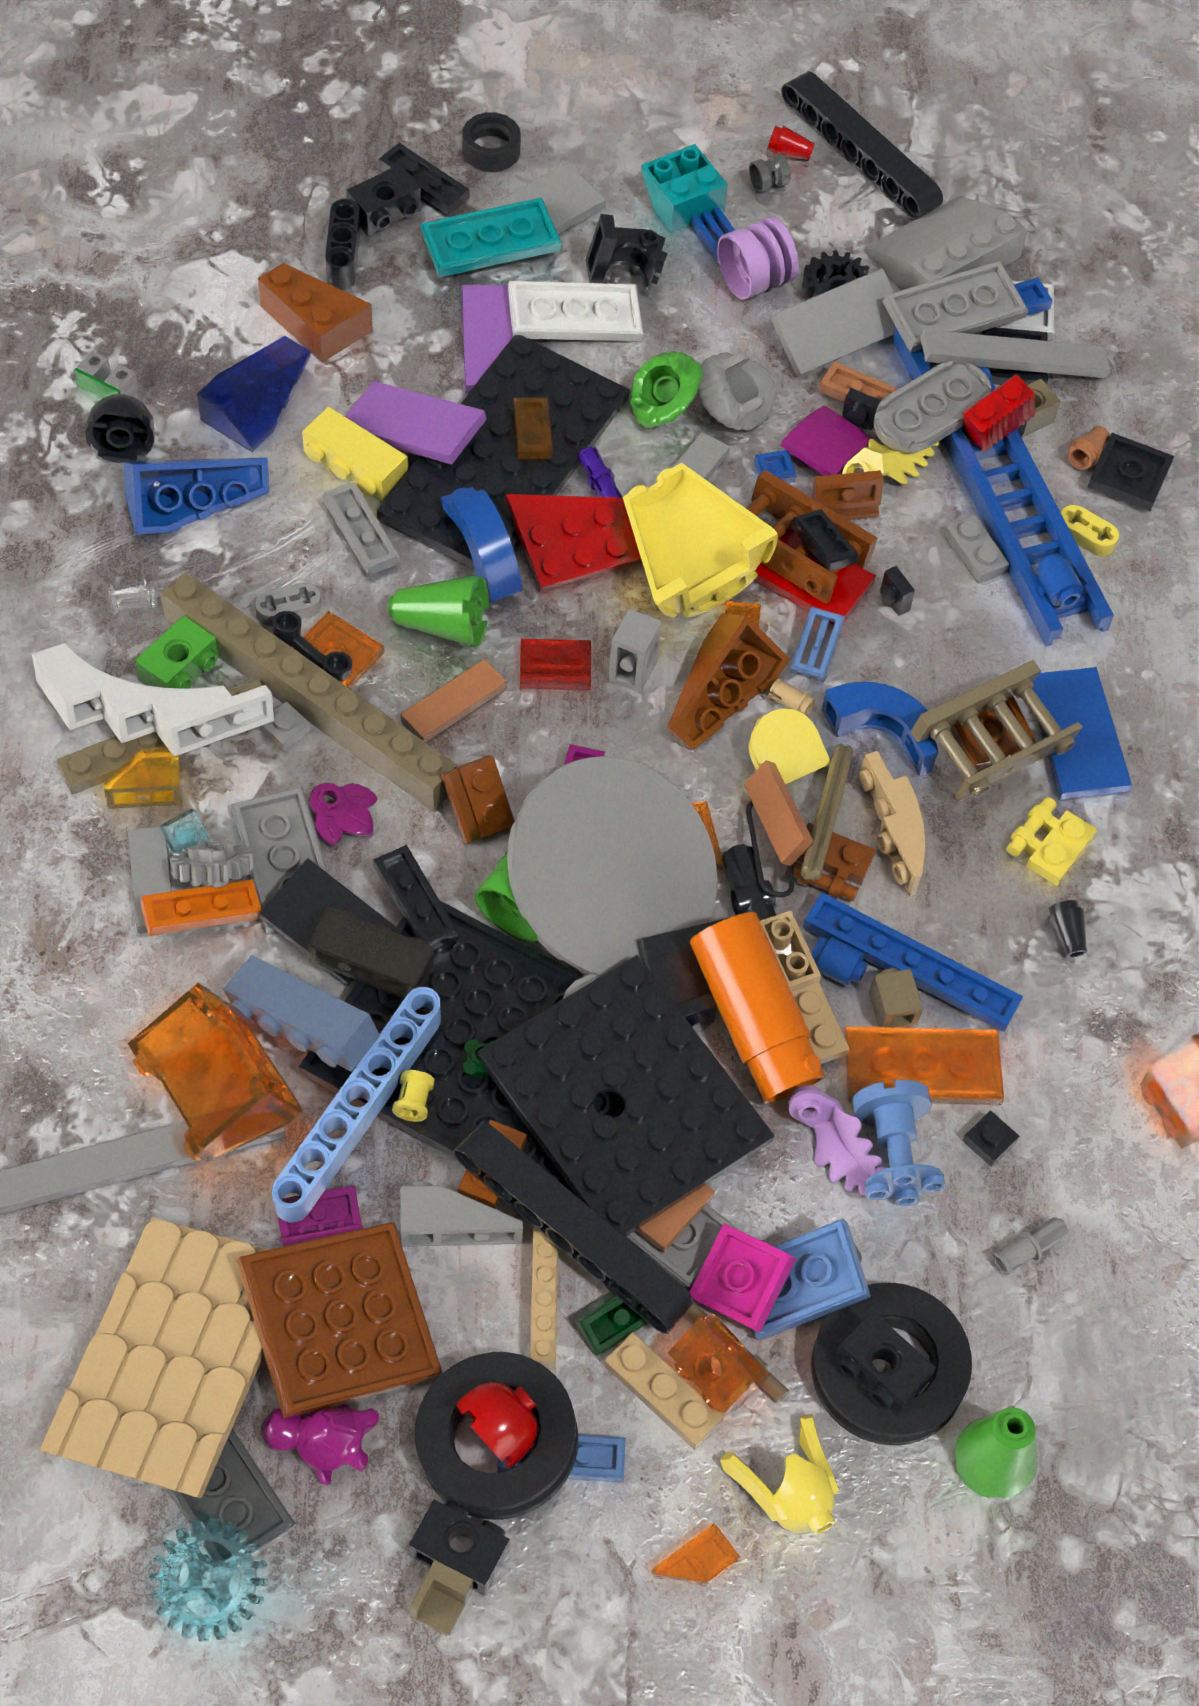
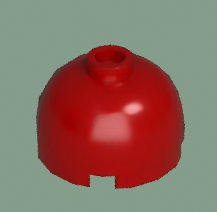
[455,1381,537,1468]

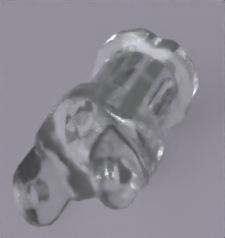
[108,578,171,616]

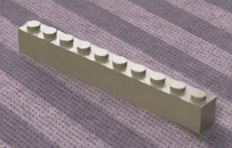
[161,572,457,812]

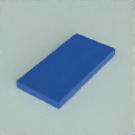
[1033,667,1132,800]

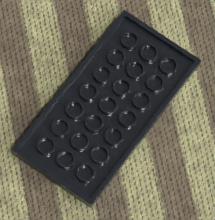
[377,335,630,570]

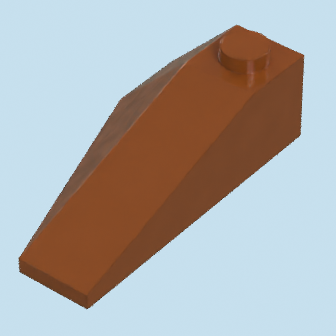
[667,613,790,750]

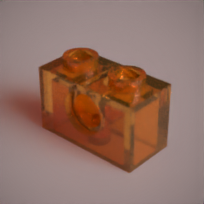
[668,1314,771,1415]

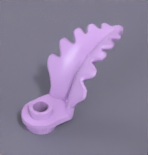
[788,1085,887,1196]

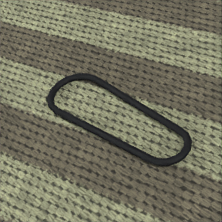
[746,801,794,897]

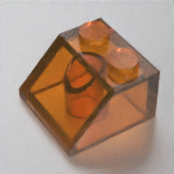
[1140,1033,1199,1148]

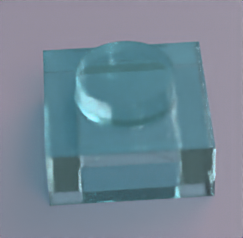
[160,809,211,853]

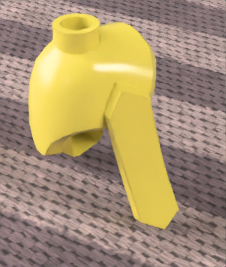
[720,1413,839,1535]

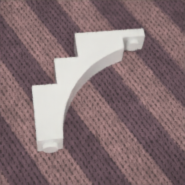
[32,643,274,756]

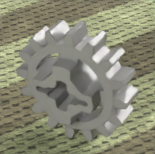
[170,839,253,888]

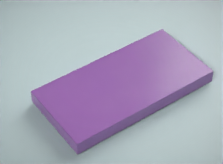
[462,285,513,393]
[345,381,487,464]

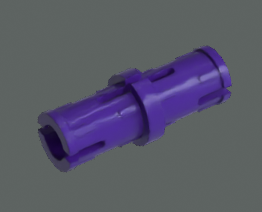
[577,446,623,498]

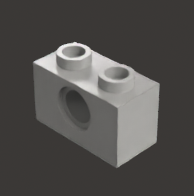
[608,608,662,693]

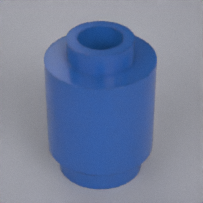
[1037,554,1084,607]
[812,936,868,987]

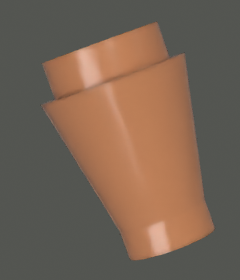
[1068,426,1110,470]

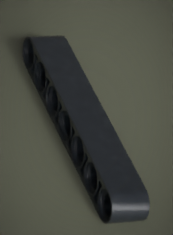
[781,71,943,220]
[453,1121,694,1334]

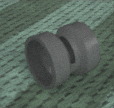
[749,154,791,192]

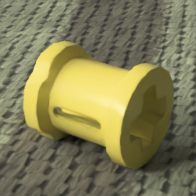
[392,1070,434,1122]

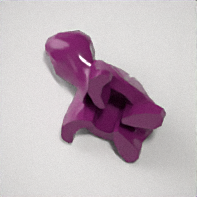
[261,1404,379,1486]

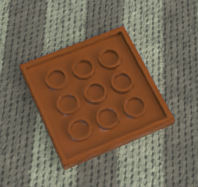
[237,1222,443,1419]

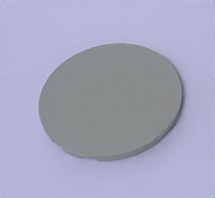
[507,756,717,976]

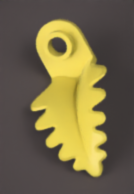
[842,439,939,484]

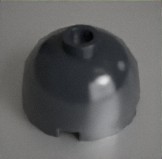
[85,394,155,463]

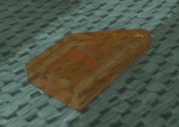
[651,1523,741,1586]

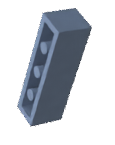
[223,955,380,1072]

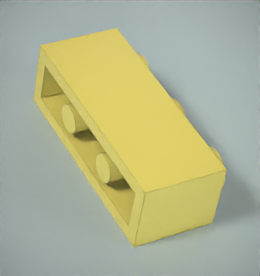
[302,406,408,503]

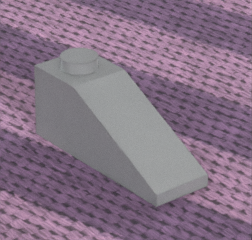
[400,1181,523,1247]

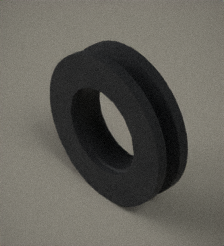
[811,1283,972,1446]
[415,1352,578,1520]

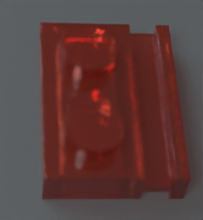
[520,638,591,691]

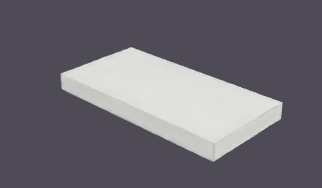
[507,281,643,341]

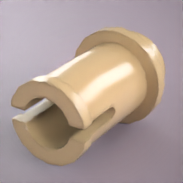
[768,678,816,716]

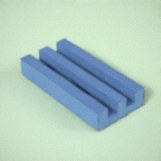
[790,607,845,683]

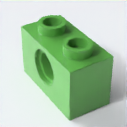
[135,615,219,689]

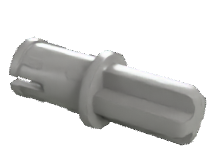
[993,1217,1069,1275]

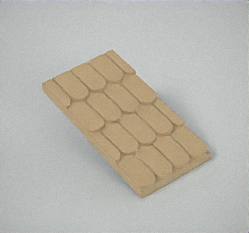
[39,1217,271,1498]

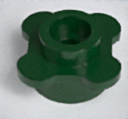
[463,1039,493,1078]

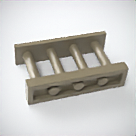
[910,660,1083,801]

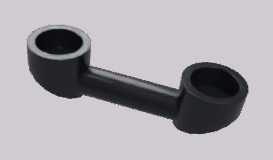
[272,611,353,681]

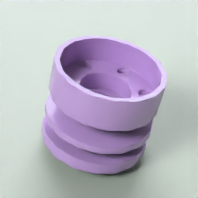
[717,217,799,300]

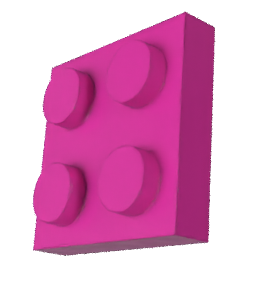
[689,1223,796,1333]

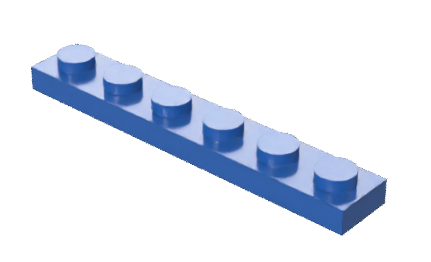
[803,892,1023,1032]

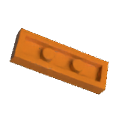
[140,879,262,936]

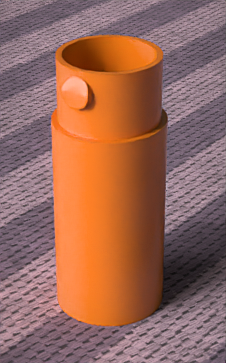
[690,912,825,1104]

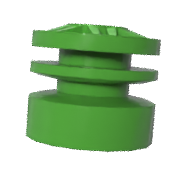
[475,850,538,942]

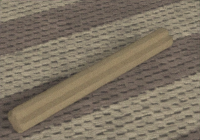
[801,743,854,881]

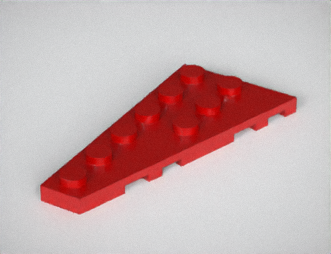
[505,494,642,592]

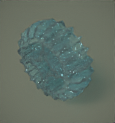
[149,1518,269,1642]

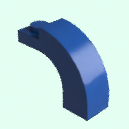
[441,487,523,602]
[821,682,938,776]

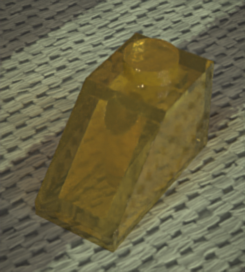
[104,747,182,809]

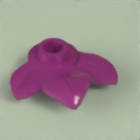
[309,783,378,846]

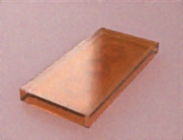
[845,1026,1004,1105]

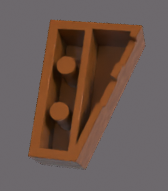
[258,263,373,363]

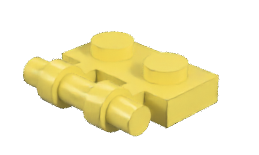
[1006,797,1097,886]

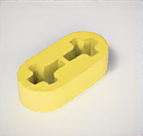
[1061,505,1119,556]

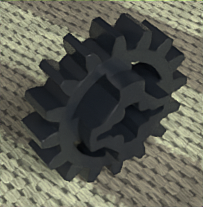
[802,250,870,297]

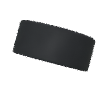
[462,112,521,171]

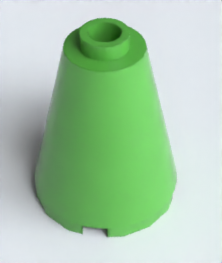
[388,575,489,646]
[955,1407,1038,1499]

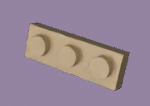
[604,1332,724,1450]

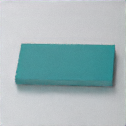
[420,197,562,277]

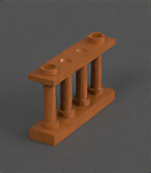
[746,470,878,604]

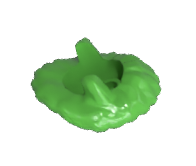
[630,351,703,428]

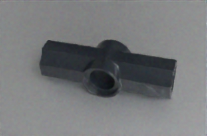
[722,844,776,920]

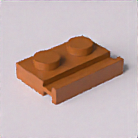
[812,470,884,520]
[441,755,515,844]

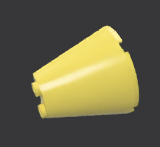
[623,462,778,618]

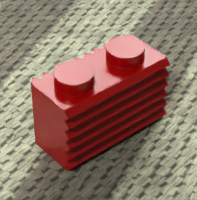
[962,374,1036,452]

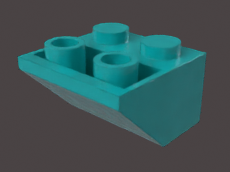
[641,144,728,233]

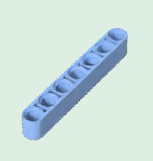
[272,987,441,1223]

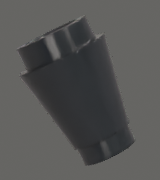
[1047,900,1088,958]

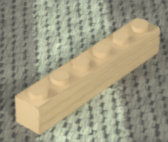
[530,1226,558,1370]

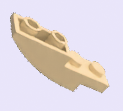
[859,751,925,896]
[760,911,850,1064]

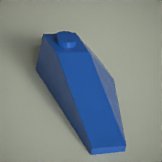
[123,457,269,534]

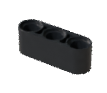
[325,199,360,290]

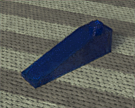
[197,336,311,452]

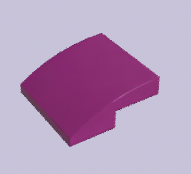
[780,405,874,476]
[278,1185,363,1247]

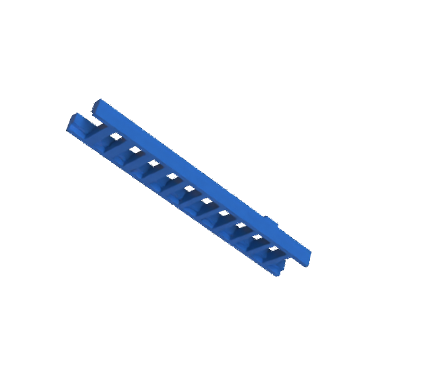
[893,328,1114,647]

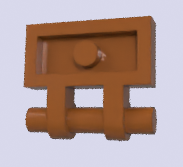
[785,822,876,901]

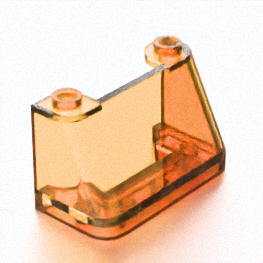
[127,983,303,1163]

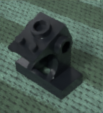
[585,214,667,292]

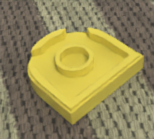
[748,708,831,784]

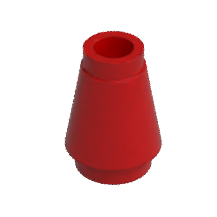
[767,125,815,161]

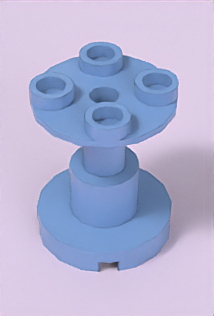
[852,1080,946,1206]

